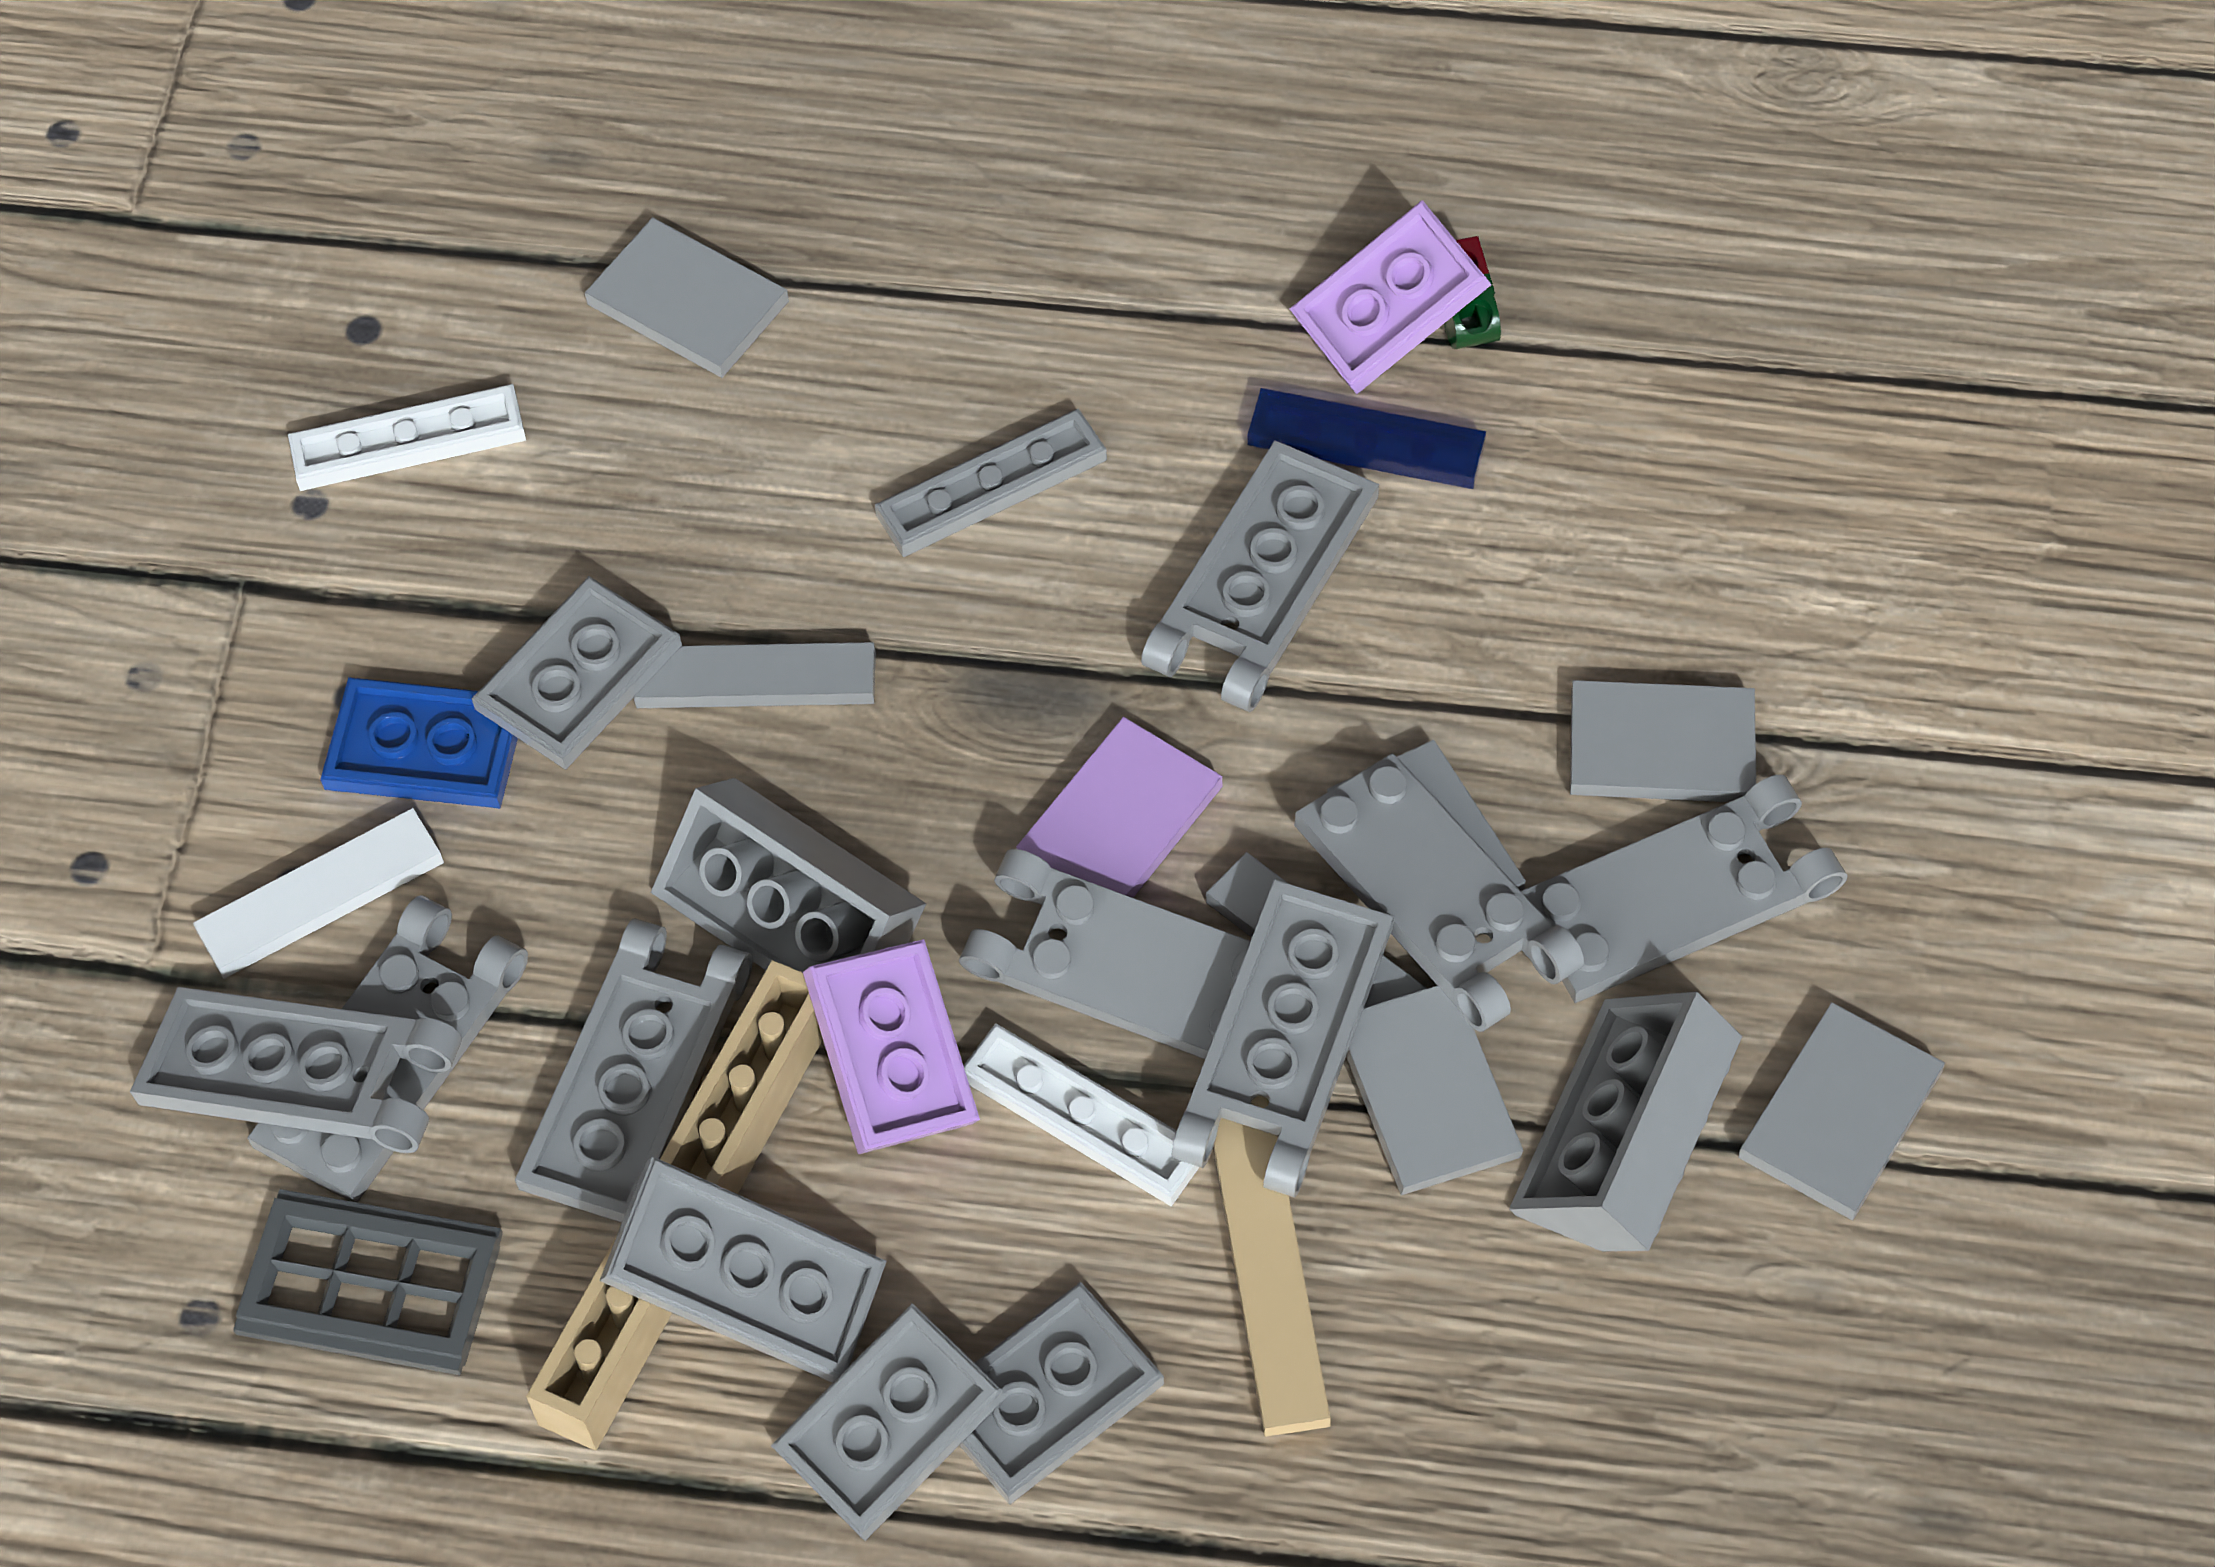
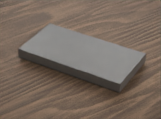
[599,1156,887,1383]

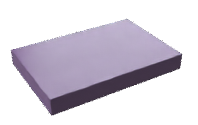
[1290,200,1491,394]
[1016,717,1223,898]
[803,939,980,1155]

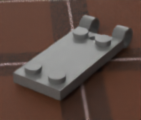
[1141,441,1379,712]
[1294,753,1584,1032]
[1521,775,1848,1003]
[959,849,1250,1059]
[1172,880,1394,1197]
[247,895,528,1203]
[515,918,753,1222]
[130,987,462,1153]

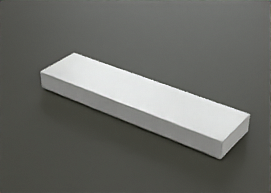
[288,384,526,491]
[193,808,444,979]
[963,1023,1199,1207]

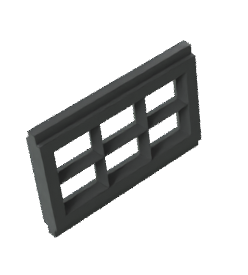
[233,1189,503,1376]

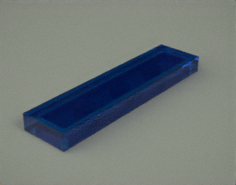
[1247,388,1486,489]

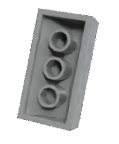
[650,778,927,972]
[1509,992,1742,1251]

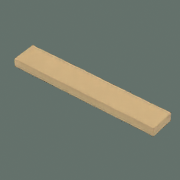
[1213,1096,1331,1437]

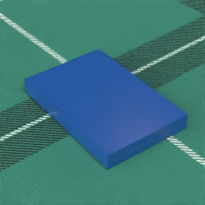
[320,677,518,809]

